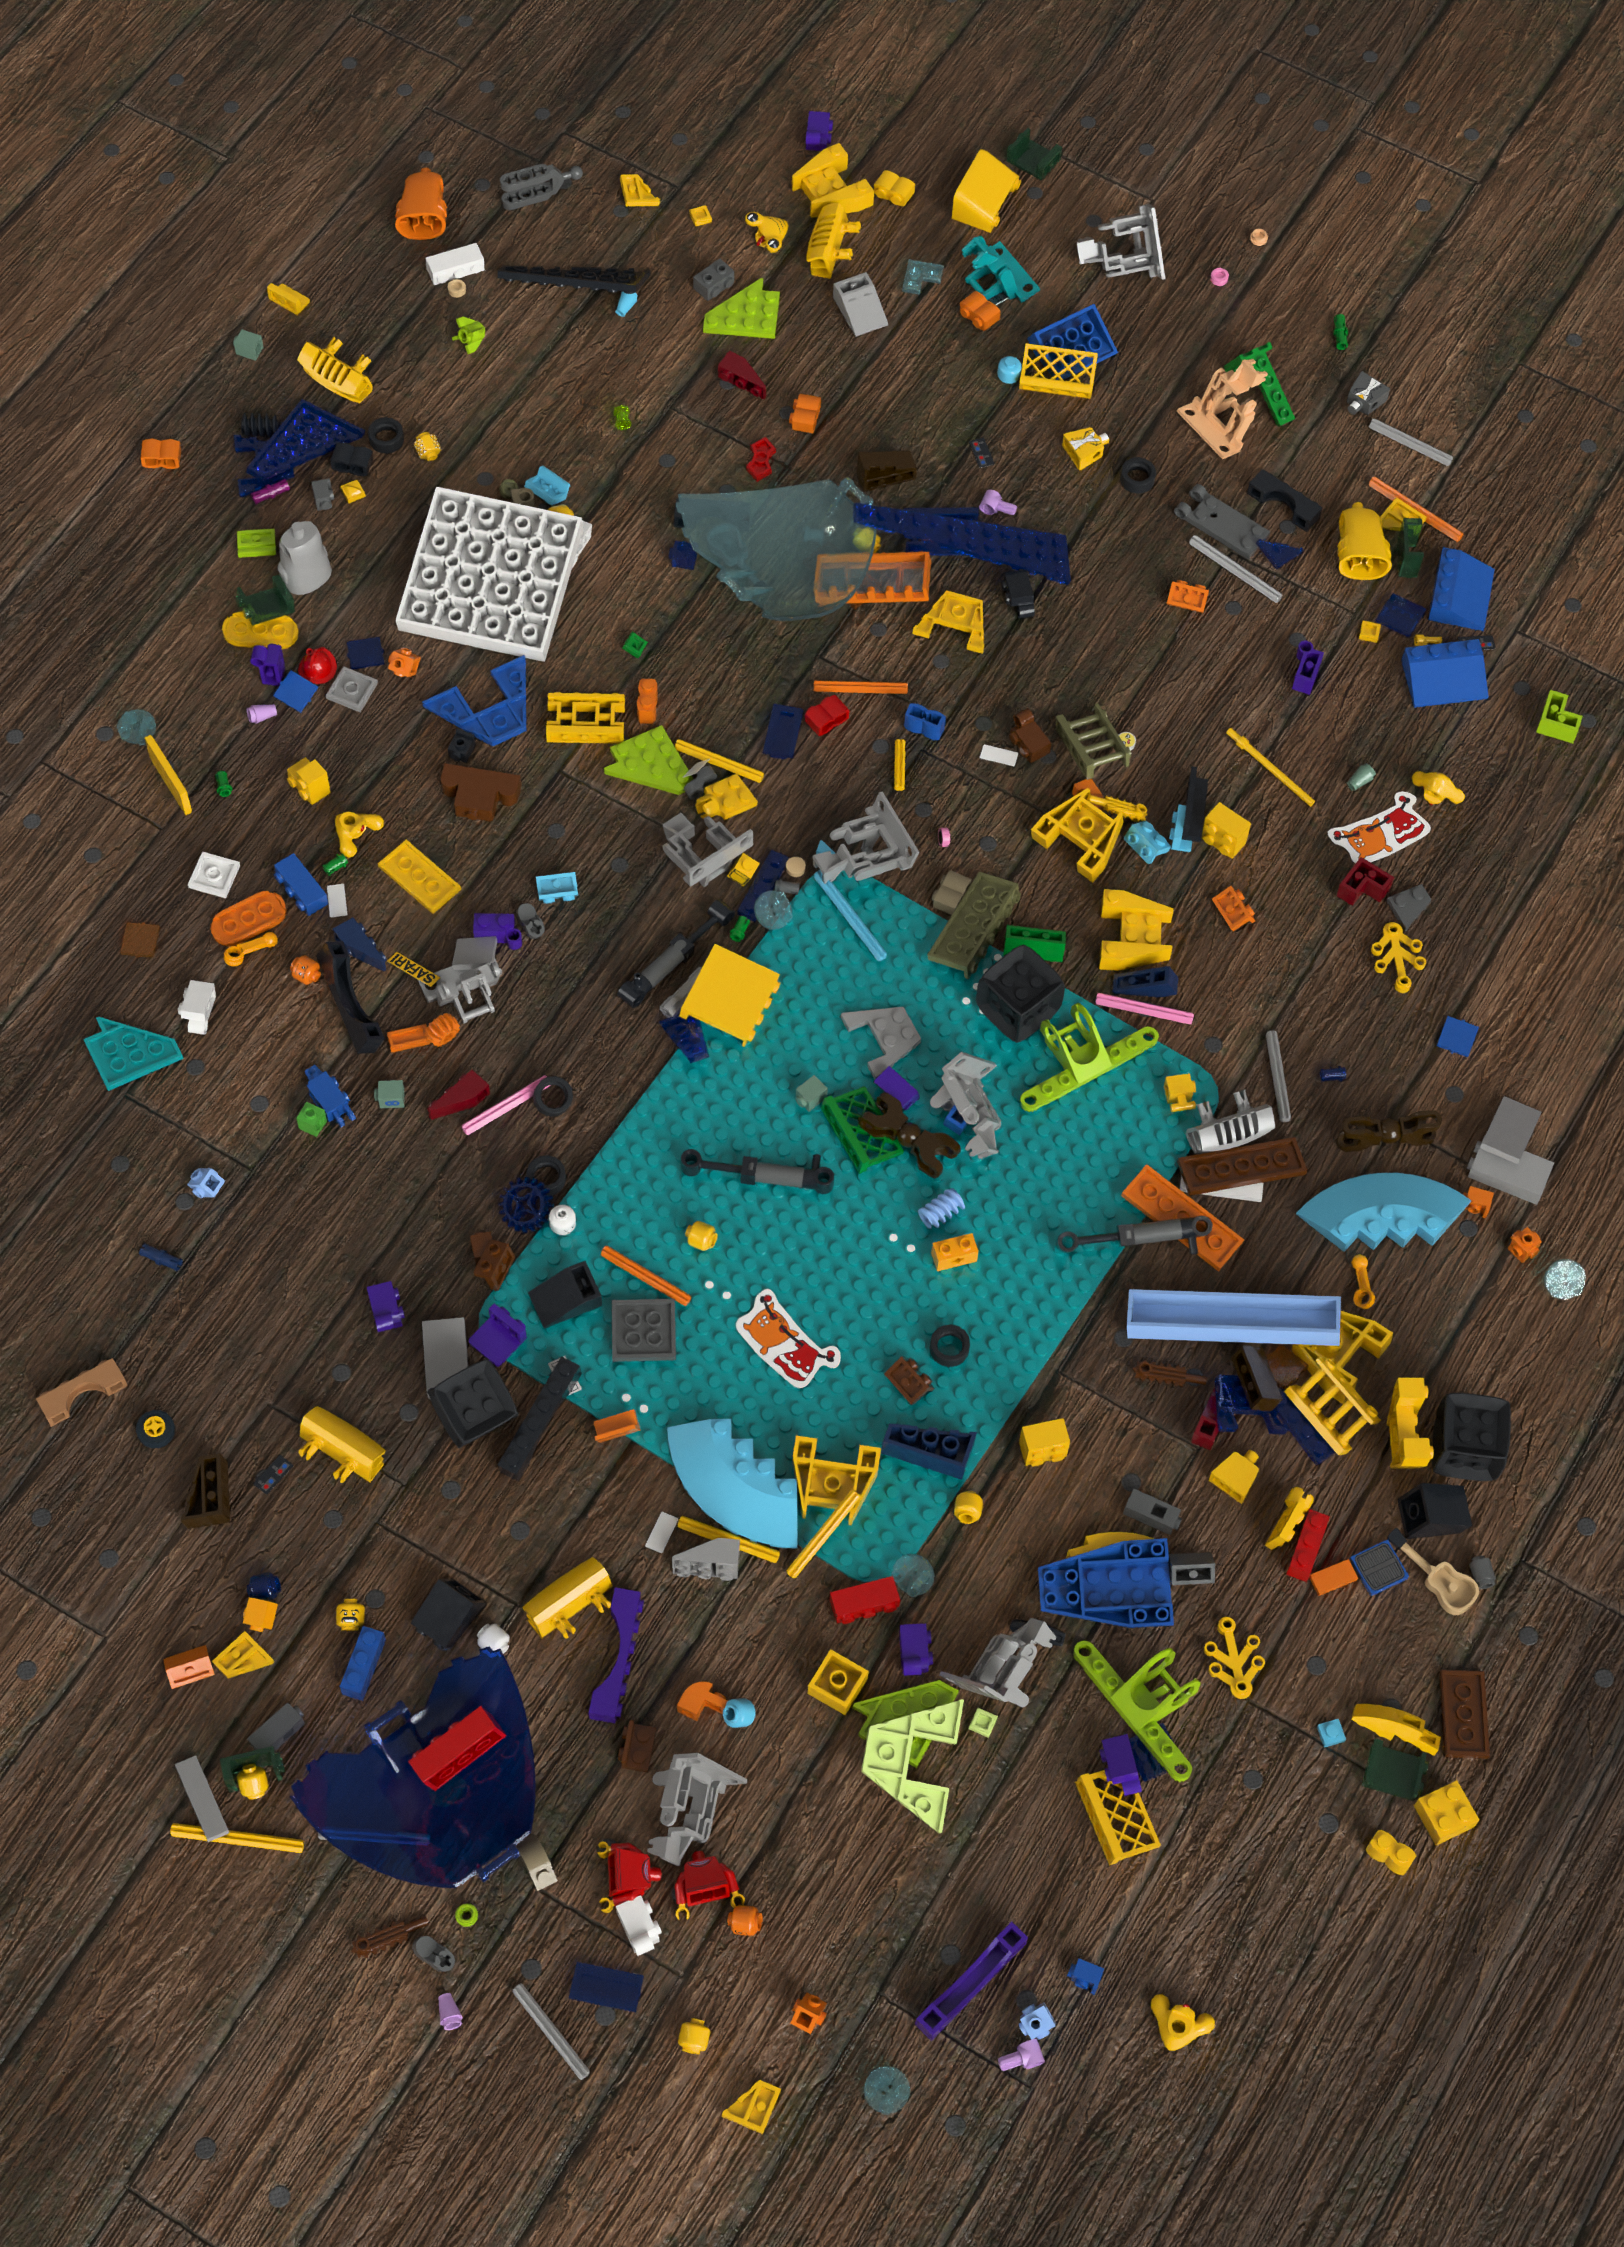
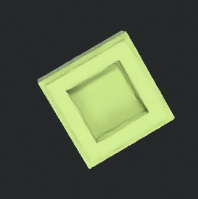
[969,1708,998,1738]

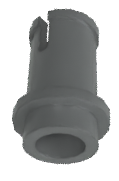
[775,878,800,895]

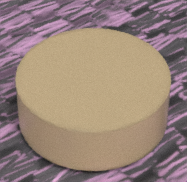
[448,279,466,298]
[786,857,806,877]

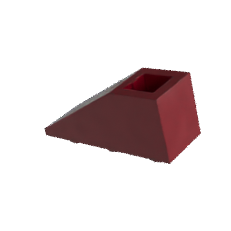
[718,350,766,400]
[428,1070,490,1120]
[1191,1388,1234,1451]

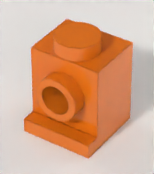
[1463,1186,1494,1218]

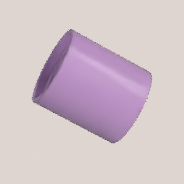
[979,490,1017,515]
[998,2039,1045,2071]

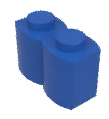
[904,703,946,740]

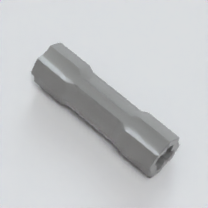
[660,967,702,1019]

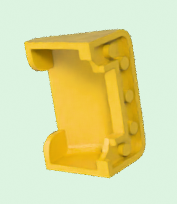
[952,149,1021,233]

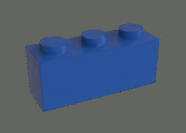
[274,853,328,916]
[340,1626,386,1701]

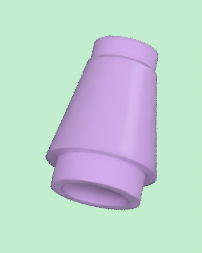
[247,704,277,724]
[438,1993,463,2030]

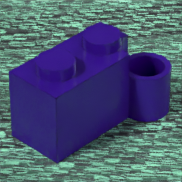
[806,111,833,151]
[1292,640,1324,695]
[250,643,285,686]
[473,913,522,950]
[367,1281,405,1332]
[899,1623,933,1676]
[1099,1734,1142,1796]

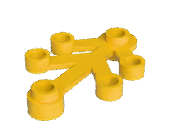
[1371,922,1426,993]
[1203,1617,1265,1699]

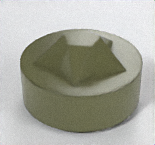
[499,479,519,499]

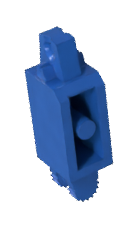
[305,1065,356,1127]

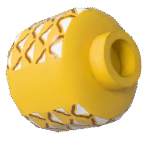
[414,432,441,461]

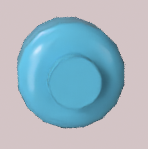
[997,356,1022,384]
[723,1698,755,1728]

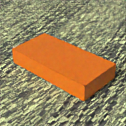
[387,1024,431,1053]
[1309,1559,1358,1596]

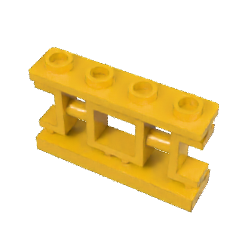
[546,692,625,744]

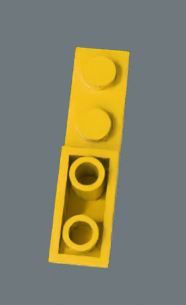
[1066,1532,1154,1558]
[1351,1704,1441,1756]

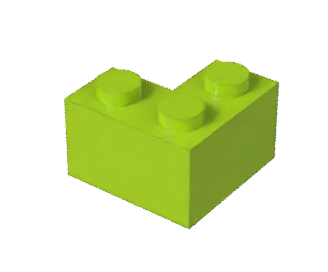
[1536,690,1583,744]

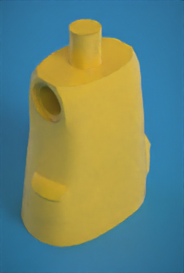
[1337,502,1392,580]

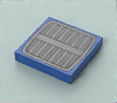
[1349,1539,1409,1596]

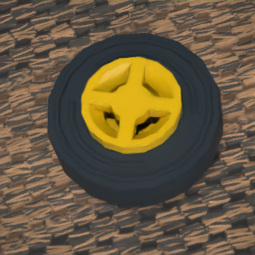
[136,1410,175,1448]

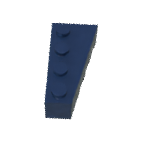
[881,1423,977,1480]

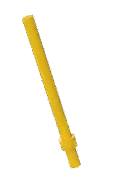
[1226,728,1315,807]

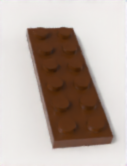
[1177,1137,1307,1196]

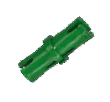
[1333,314,1348,350]

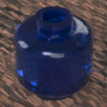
[247,1572,281,1601]

